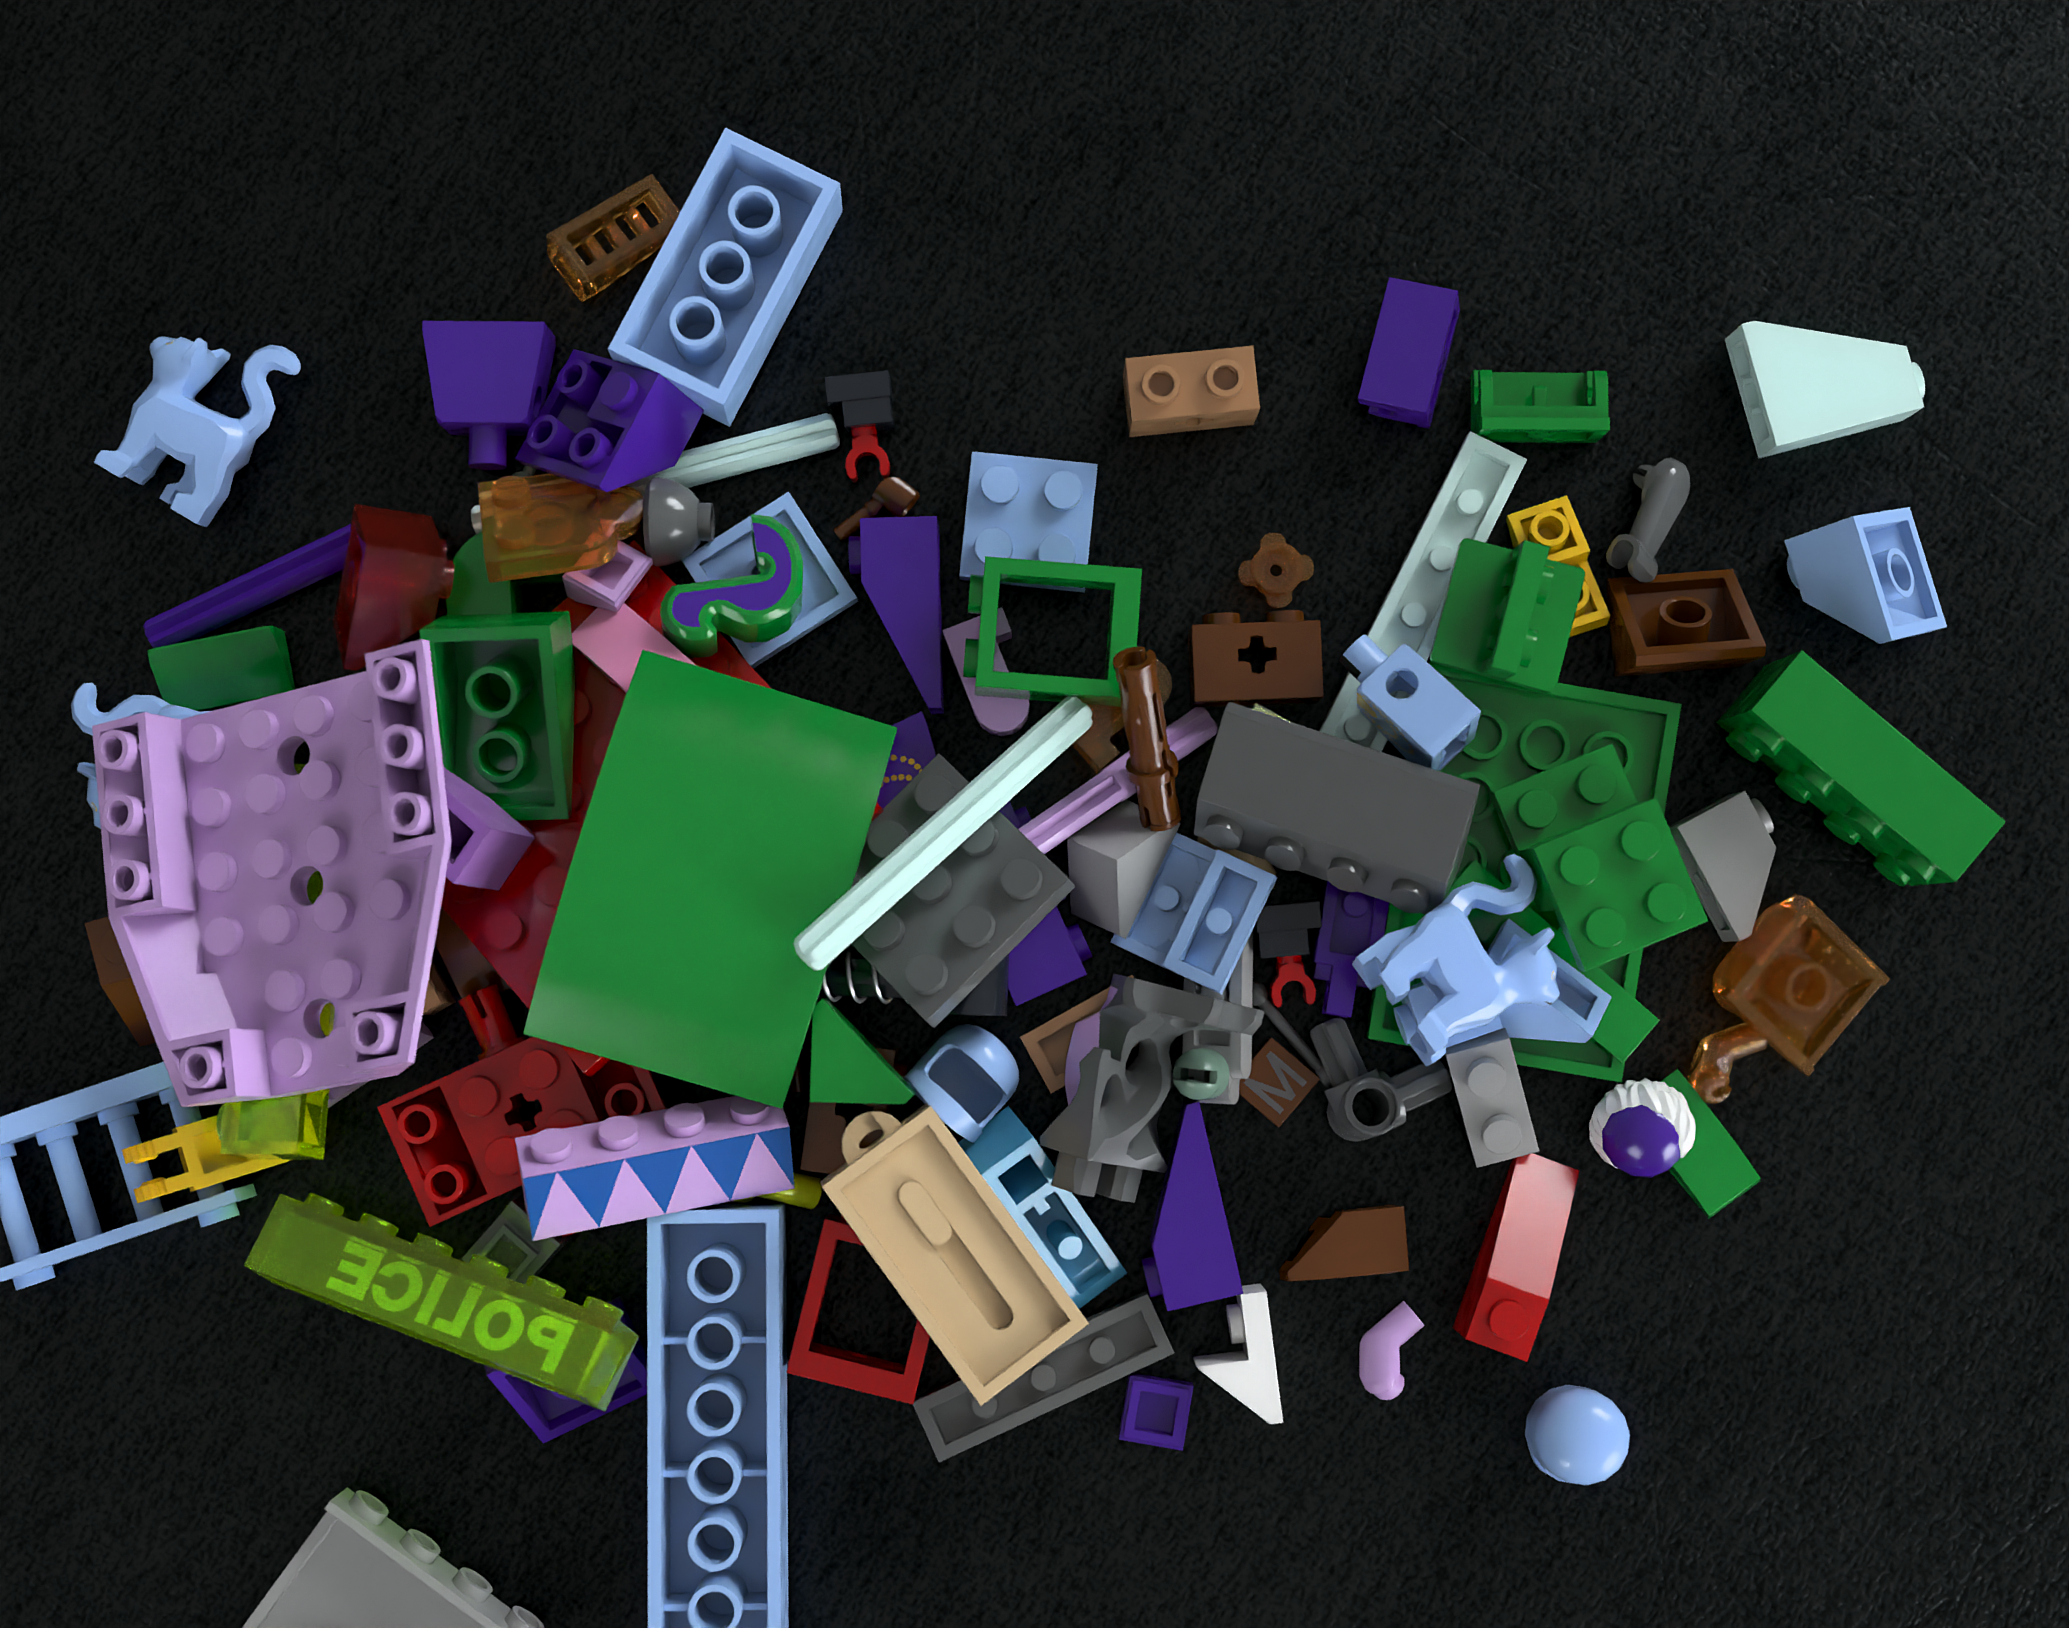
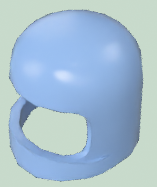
[903,1024,1019,1143]
[1525,1385,1630,1485]

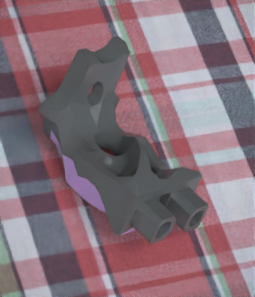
[1040,973,1265,1203]

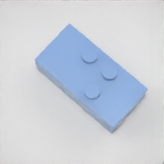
[608,128,843,427]

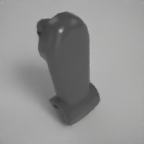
[1606,458,1690,583]

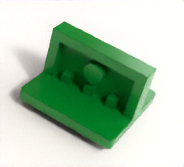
[1430,538,1585,693]

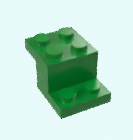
[1489,743,1708,972]

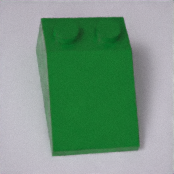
[419,611,575,821]

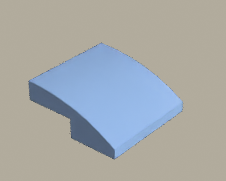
[1111,832,1278,995]

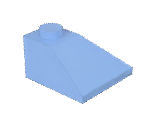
[1784,507,1947,644]

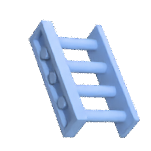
[0,1062,257,1290]

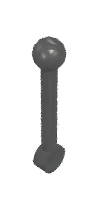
[1252,981,1333,1089]

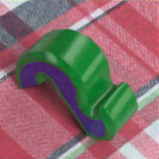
[660,514,803,658]

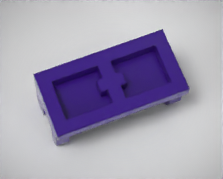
[1358,277,1460,429]

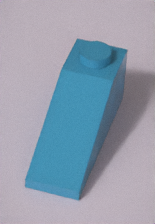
[958,1106,1127,1309]

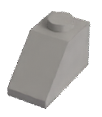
[1669,791,1776,942]

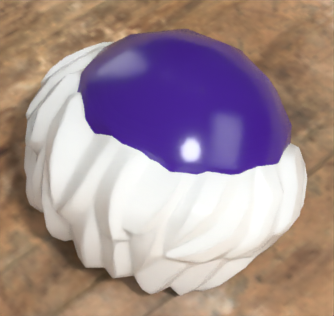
[1589,1078,1696,1177]

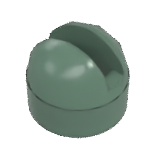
[1173,1048,1229,1101]

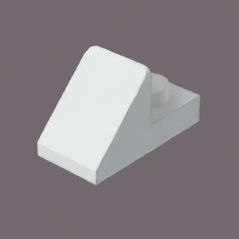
[1193,1283,1283,1424]

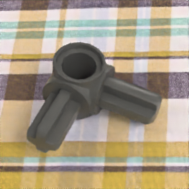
[1310,1017,1452,1142]

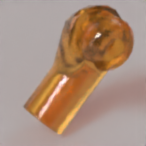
[1687,1019,1767,1104]

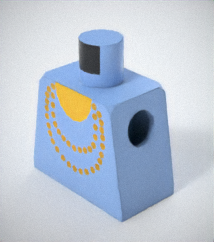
[1339,634,1481,771]

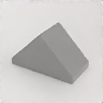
[1067,800,1180,939]

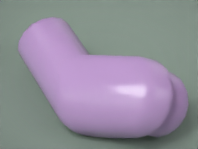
[1359,1301,1425,1400]

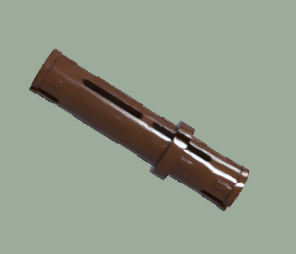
[1113,647,1181,832]

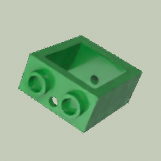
[963,556,1142,707]

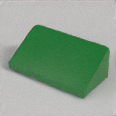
[147,626,295,712]

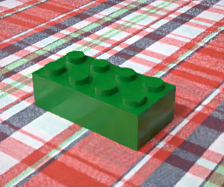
[1716,650,2006,887]

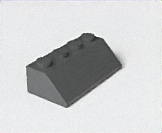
[1194,702,1480,915]

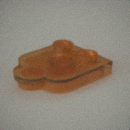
[478,473,644,583]

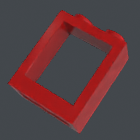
[786,1213,930,1404]

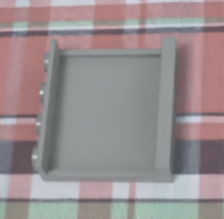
[242,1487,545,1628]

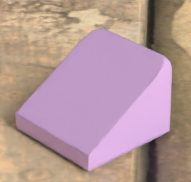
[562,529,653,612]

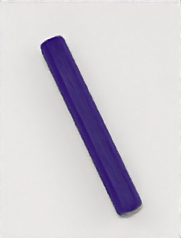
[143,518,384,648]

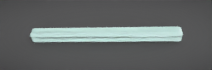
[471,413,840,534]
[794,696,1093,970]

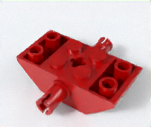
[377,984,667,1238]

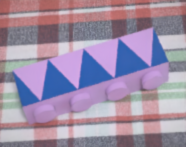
[515,1095,795,1241]

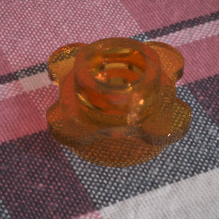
[1238,533,1314,609]

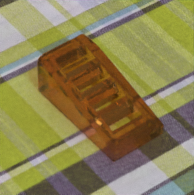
[547,174,680,302]

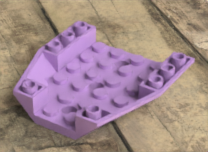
[92,639,451,1107]

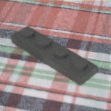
[913,1291,1174,1462]

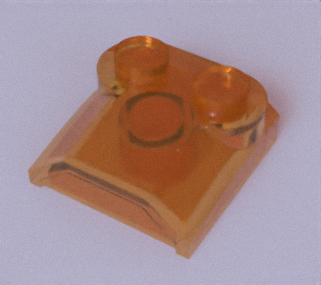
[1712,894,1890,1076]

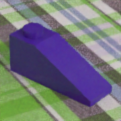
[848,516,944,714]
[1141,1099,1244,1311]

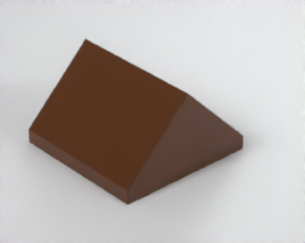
[1606,569,1767,676]

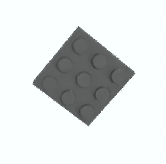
[851,754,1076,1028]

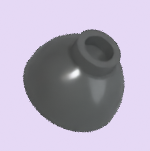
[643,477,715,567]

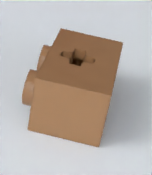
[1123,346,1260,437]

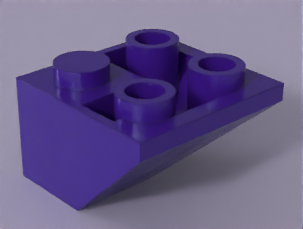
[515,349,704,492]

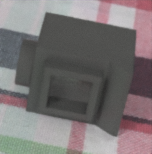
[462,1195,571,1302]

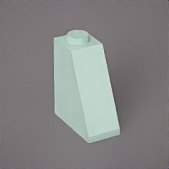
[1725,321,1925,459]

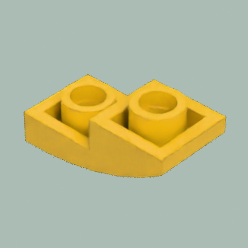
[1506,495,1610,637]

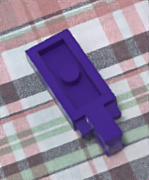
[1312,880,1389,1018]

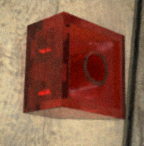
[333,504,454,671]

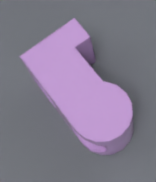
[942,607,1029,736]

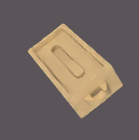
[820,1103,1089,1406]

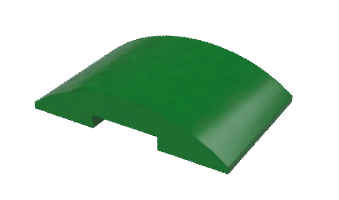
[523,649,897,1109]

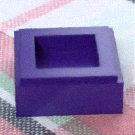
[1118,1373,1194,1451]

